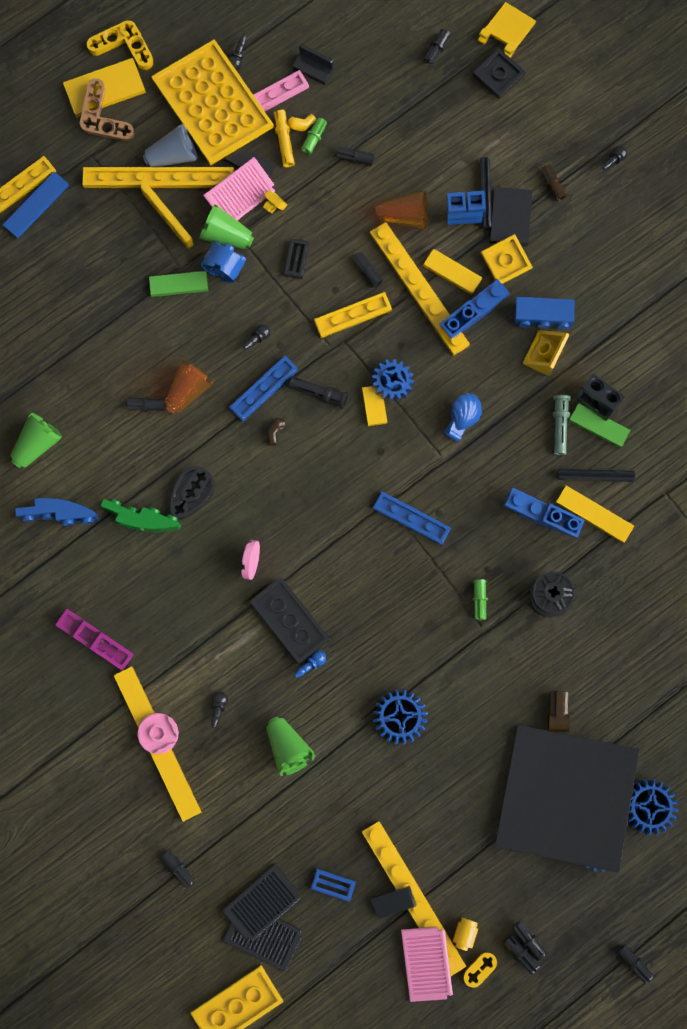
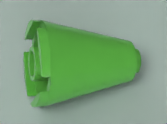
[199,204,254,250]
[10,413,62,468]
[266,717,315,776]

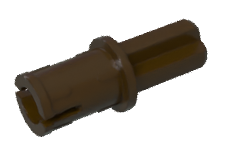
[541,164,567,202]

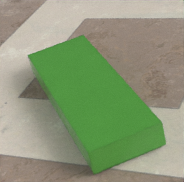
[149,271,208,297]
[569,403,631,448]

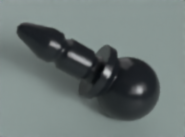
[228,35,246,70]
[602,146,627,170]
[243,324,271,350]
[211,692,228,728]

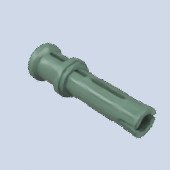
[553,395,571,455]

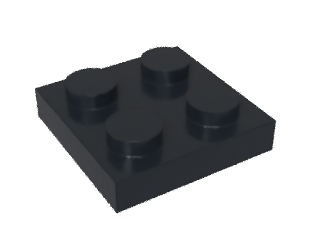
[473,48,526,100]

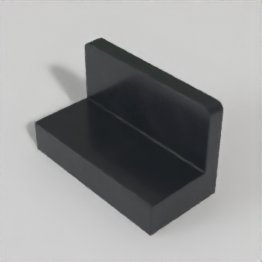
[293,44,334,85]

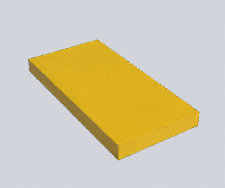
[63,58,146,117]
[191,965,283,1029]

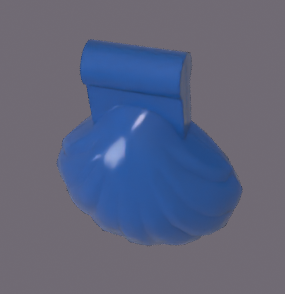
[444,393,482,442]

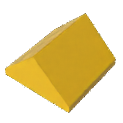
[523,330,569,376]

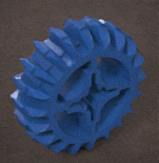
[373,690,428,744]
[628,779,679,835]

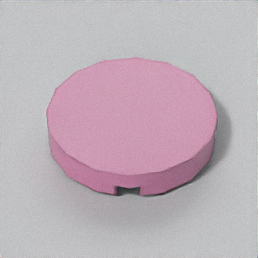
[241,540,260,580]
[137,713,179,754]

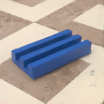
[311,869,356,902]

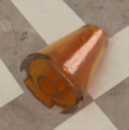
[375,191,428,229]
[164,359,215,414]

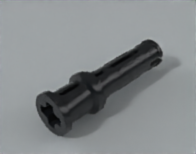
[289,376,348,409]

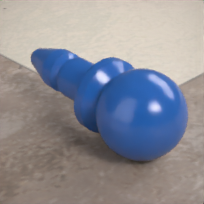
[294,650,326,678]

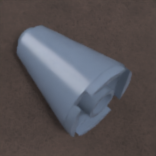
[143,124,198,167]

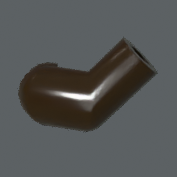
[267,418,286,446]

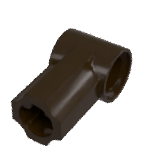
[547,691,570,732]

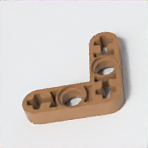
[80,78,134,141]

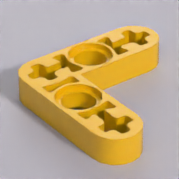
[87,21,153,70]

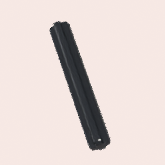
[480,157,492,230]
[557,469,635,482]

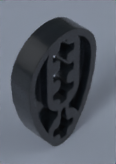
[170,467,215,520]

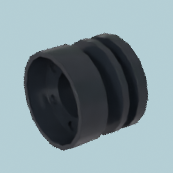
[529,572,575,618]

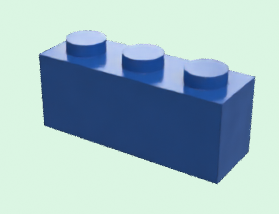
[514,297,575,330]

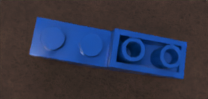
[439,279,510,339]
[503,488,585,538]
[15,498,98,526]

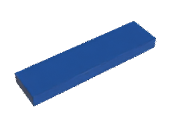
[3,172,69,239]
[229,355,298,422]
[373,491,451,546]

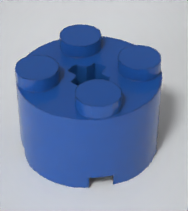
[201,241,247,284]

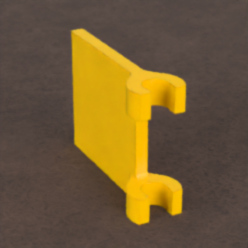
[478,2,536,58]

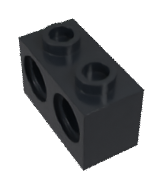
[575,374,625,421]

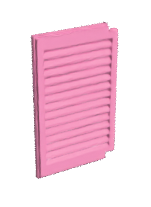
[203,157,275,220]
[401,927,453,1002]

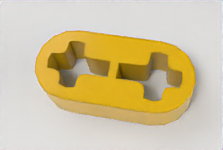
[463,952,497,988]

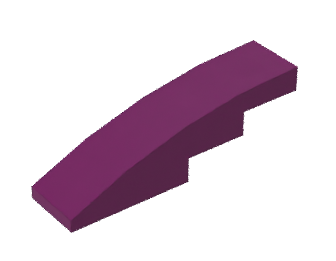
[55,608,134,671]

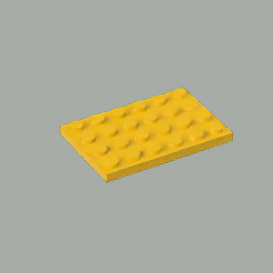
[151,39,274,165]

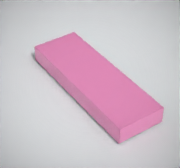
[254,70,309,111]

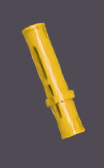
[274,110,295,167]

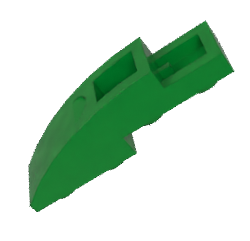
[101,499,181,532]

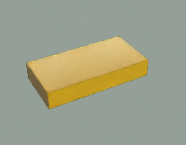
[362,386,387,426]

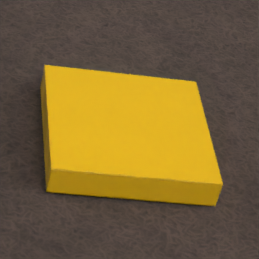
[481,234,533,284]

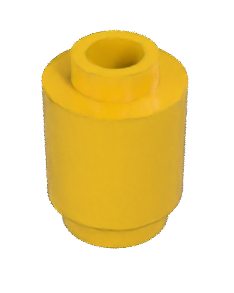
[453,918,478,951]

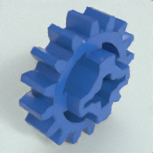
[371,359,414,402]

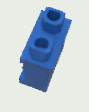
[446,191,486,225]

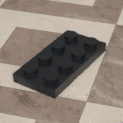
[250,577,331,664]

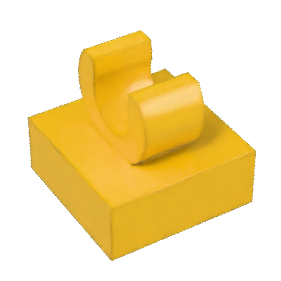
[263,190,288,213]

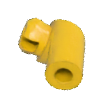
[288,114,316,132]

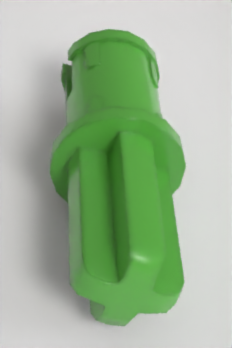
[301,118,327,155]
[472,580,488,620]

